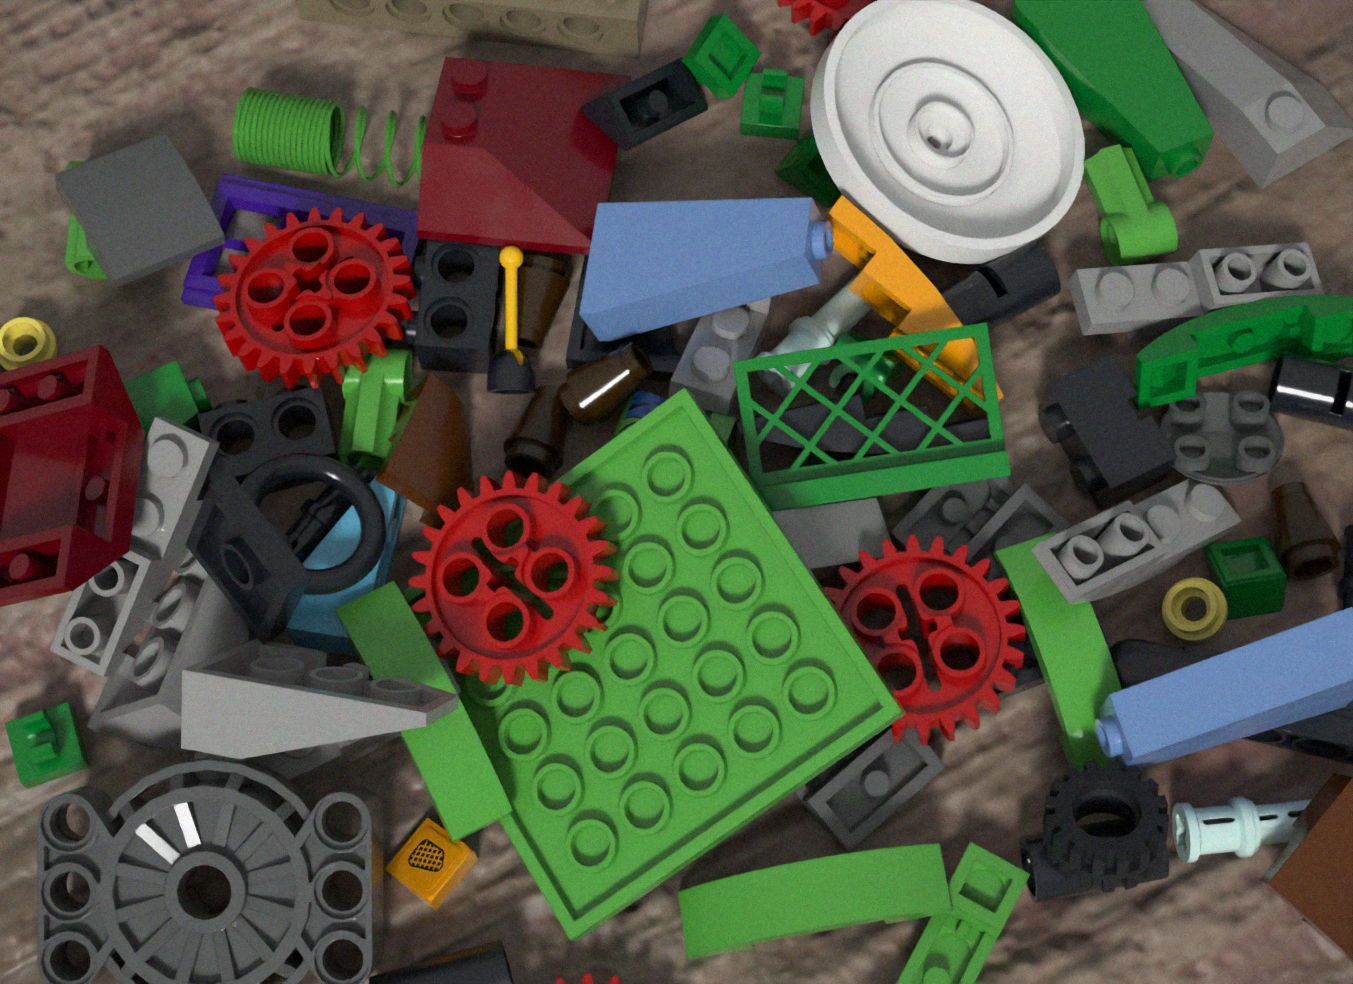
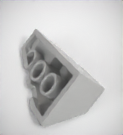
[1142,0,1353,189]
[87,546,249,753]
[181,639,459,761]

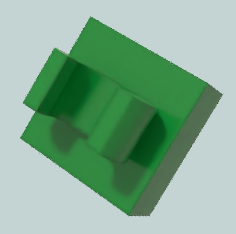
[681,14,762,100]
[740,68,805,141]
[829,331,906,405]
[5,702,90,789]

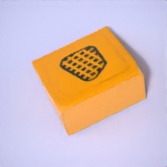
[385,818,478,911]

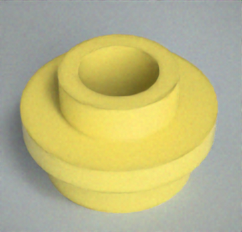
[0,317,58,371]
[1162,577,1228,642]

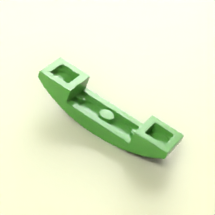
[993,532,1144,779]
[335,581,513,843]
[896,842,1030,984]
[678,843,953,960]

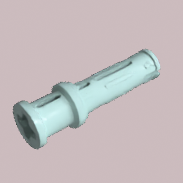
[755,270,872,398]
[1172,796,1312,863]

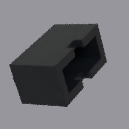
[1038,353,1177,511]

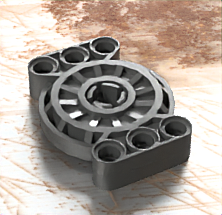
[37,757,384,984]

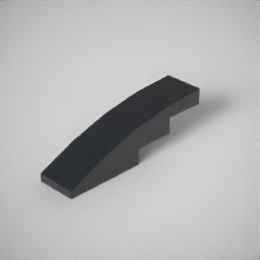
[736,393,989,454]

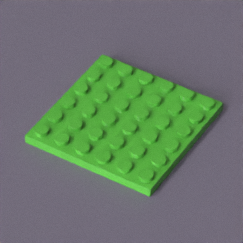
[401,387,907,941]

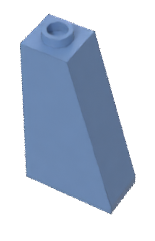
[579,197,833,341]
[1095,607,1353,772]

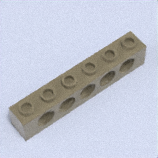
[296,0,648,59]

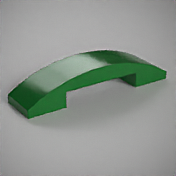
[1133,294,1353,411]

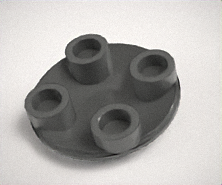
[1158,390,1284,486]

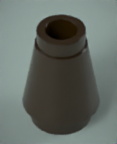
[518,254,571,349]
[559,342,653,426]
[503,385,569,479]
[1270,482,1341,580]

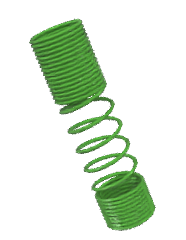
[232,86,426,188]

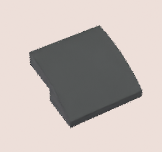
[54,132,225,288]
[889,477,1071,601]
[791,725,946,852]

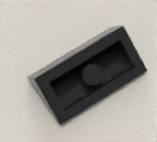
[581,57,708,152]

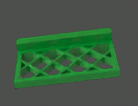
[733,322,1011,512]

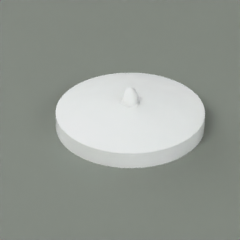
[810,0,1085,264]

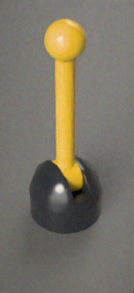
[487,245,536,395]

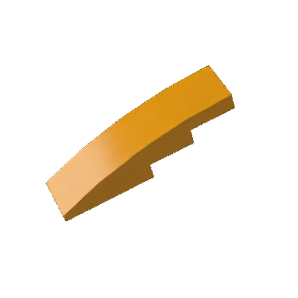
[823,195,1004,417]

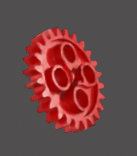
[213,207,416,389]
[408,471,621,687]
[824,534,1026,746]

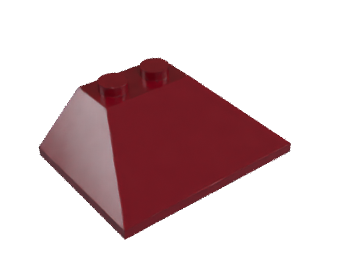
[417,57,631,255]
[0,344,145,607]

